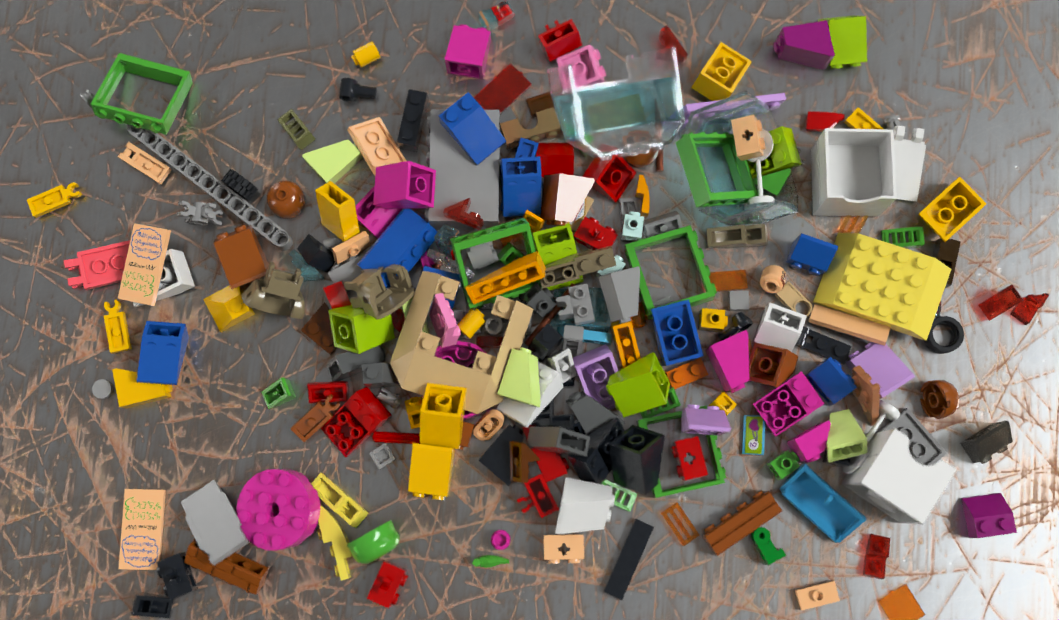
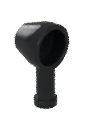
[717,312,753,341]

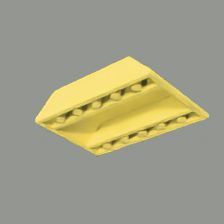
[813,233,951,341]

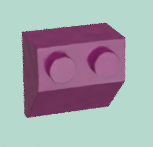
[961,493,1017,538]

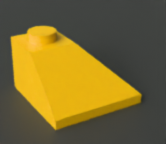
[203,285,255,332]

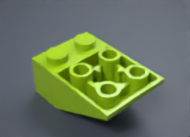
[747,126,802,179]
[532,223,584,291]

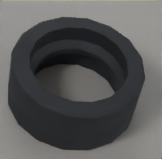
[924,316,964,354]

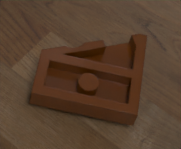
[301,302,337,355]

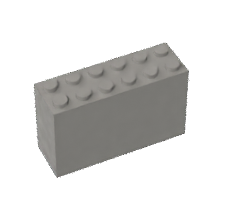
[425,109,500,230]

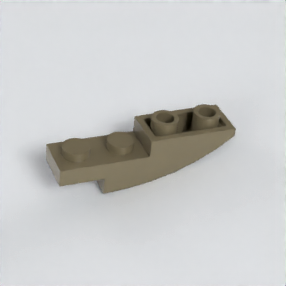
[540,246,617,289]

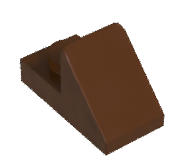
[510,440,540,483]

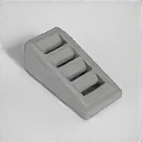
[562,325,584,358]

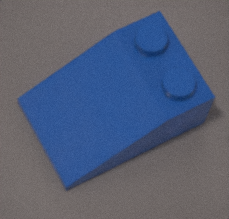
[439,92,506,165]
[651,300,704,366]

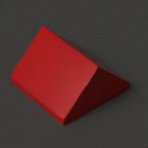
[536,142,574,178]

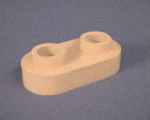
[473,409,504,441]

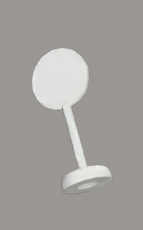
[747,129,775,208]
[843,400,900,474]

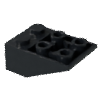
[568,418,625,484]

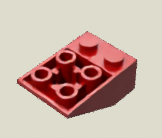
[321,387,392,457]

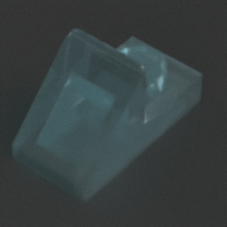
[289,249,325,282]

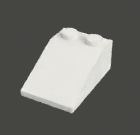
[123,249,195,307]
[497,361,564,428]

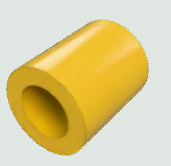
[351,41,381,68]
[457,308,485,339]

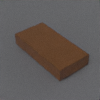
[526,88,567,118]

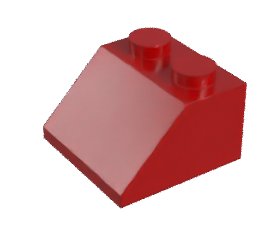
[582,147,636,203]

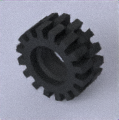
[221,169,258,202]

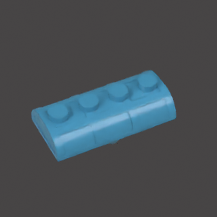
[779,463,866,543]

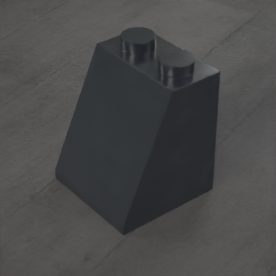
[608,425,665,495]

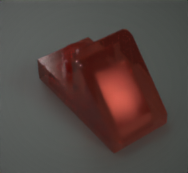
[658,25,688,63]
[443,198,484,230]
[978,284,1024,321]

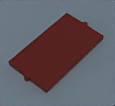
[474,63,532,114]

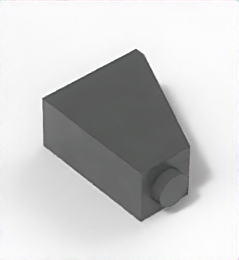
[326,345,385,382]
[362,363,401,389]
[566,391,625,436]
[527,427,590,457]

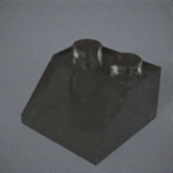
[960,420,1013,464]

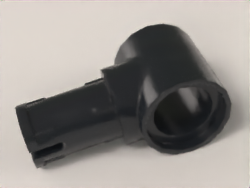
[339,78,377,101]

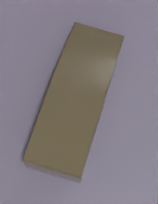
[707,224,768,248]

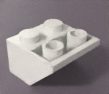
[753,303,807,352]

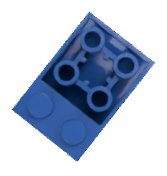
[499,156,542,217]
[137,321,189,385]

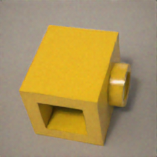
[698,308,728,332]
[404,397,423,429]

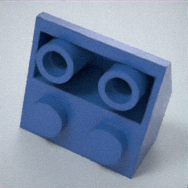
[805,357,857,406]

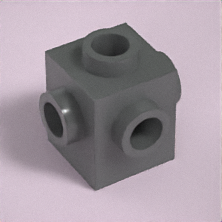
[523,283,556,317]

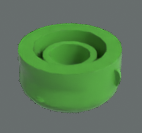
[347,520,400,564]

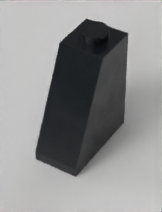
[527,324,563,363]
[479,425,524,486]

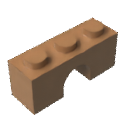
[500,107,560,150]

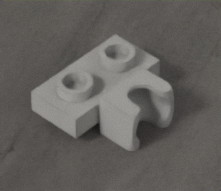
[556,284,595,326]

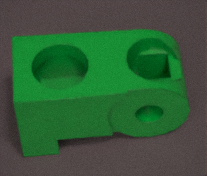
[751,527,786,565]

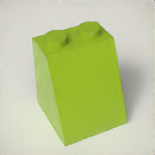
[818,15,867,69]
[328,305,395,354]
[606,352,670,417]

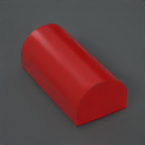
[307,381,349,403]

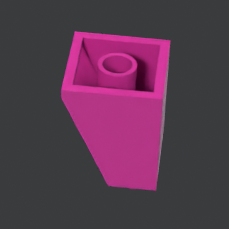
[445,24,491,79]
[373,161,436,209]
[705,330,749,393]

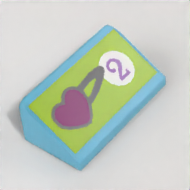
[742,415,765,456]

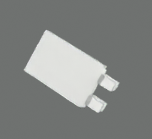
[893,126,926,202]

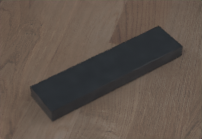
[603,519,654,600]

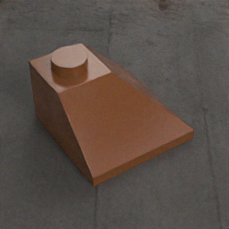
[749,343,798,387]

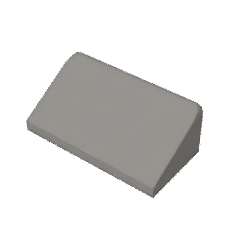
[643,211,682,238]

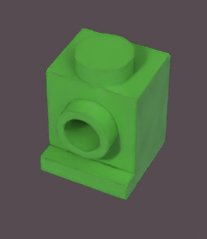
[767,450,800,480]

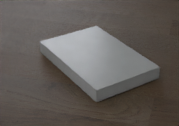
[878,408,947,466]

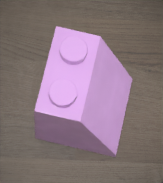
[846,342,915,399]

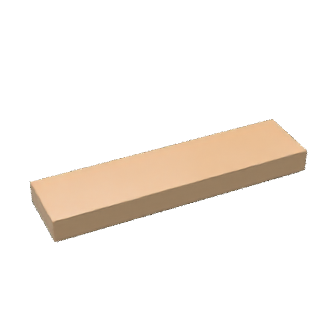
[809,304,891,346]

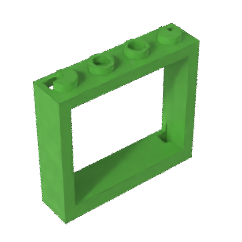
[91,53,193,135]
[675,132,758,208]
[450,218,542,309]
[624,225,717,320]
[636,405,726,498]

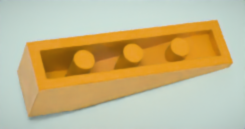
[465,251,546,305]
[609,320,641,369]

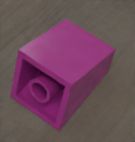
[773,20,835,70]

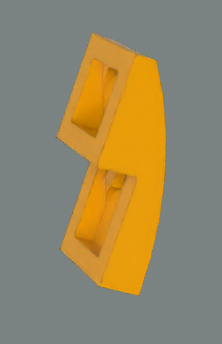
[635,175,650,218]
[523,210,544,233]

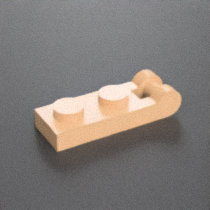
[118,142,172,184]

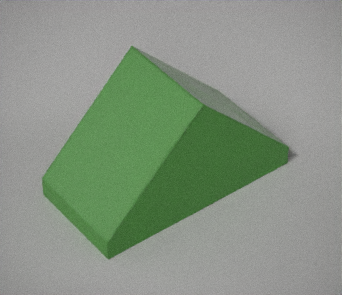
[753,168,792,196]
[261,377,297,409]

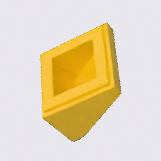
[709,391,737,416]

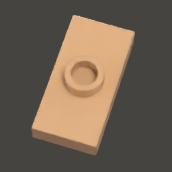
[332,231,370,264]
[795,581,840,610]

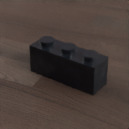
[397,89,429,152]

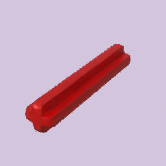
[373,431,420,444]

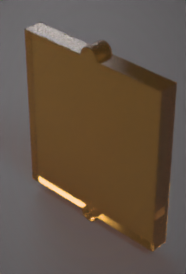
[878,584,925,620]

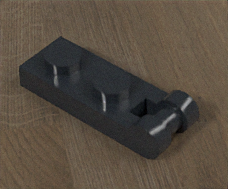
[795,326,852,365]

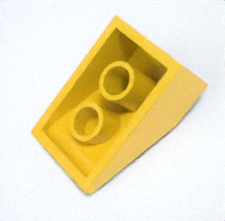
[691,42,752,101]
[918,177,986,242]

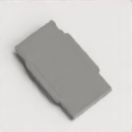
[181,480,249,566]

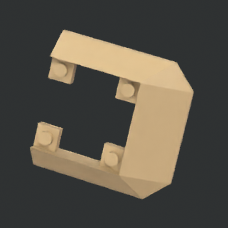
[390,271,534,414]

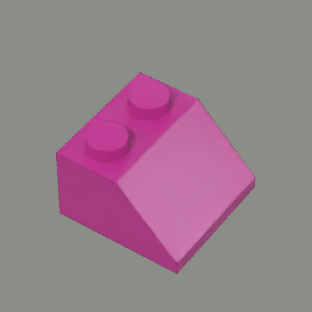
[787,420,831,463]

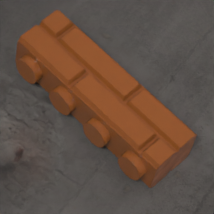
[702,490,782,556]
[184,539,269,595]

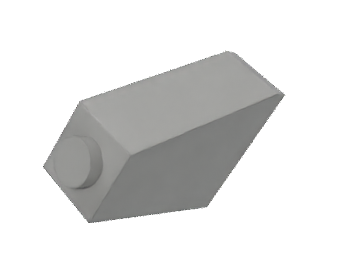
[599,266,640,324]

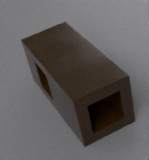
[932,238,961,288]

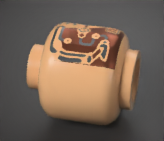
[760,265,787,293]

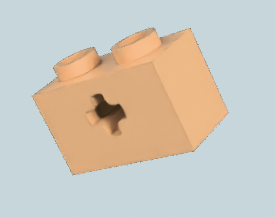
[731,114,766,161]
[544,534,584,564]

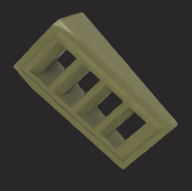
[277,108,315,150]

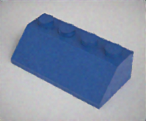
[357,209,440,288]

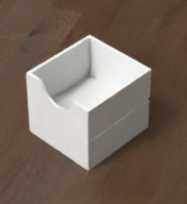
[811,128,897,217]
[842,429,957,524]

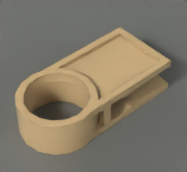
[775,282,812,316]

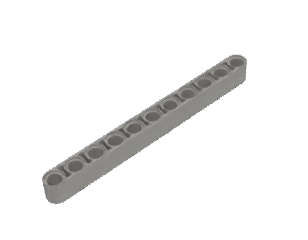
[126,124,293,251]

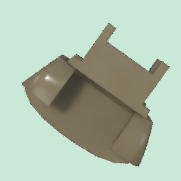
[242,261,305,319]
[344,264,416,319]

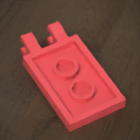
[63,240,130,290]

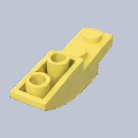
[317,503,352,580]

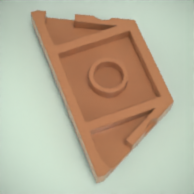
[852,365,880,426]

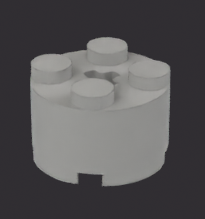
[463,226,499,271]

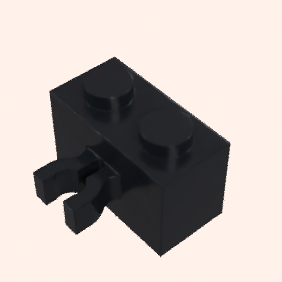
[157,552,198,600]

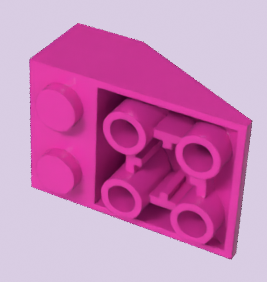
[355,186,402,239]
[753,371,824,437]

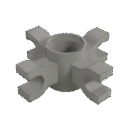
[177,201,223,226]

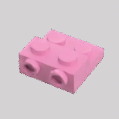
[556,45,606,94]
[429,293,461,348]

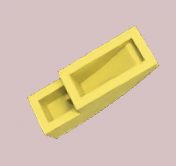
[311,472,369,528]

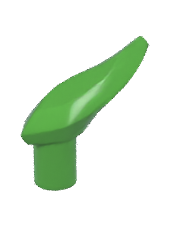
[471,555,509,568]

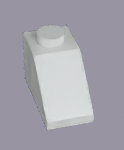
[545,348,576,383]

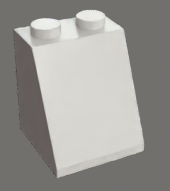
[555,477,615,534]

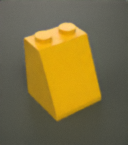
[420,383,467,449]
[408,443,455,500]

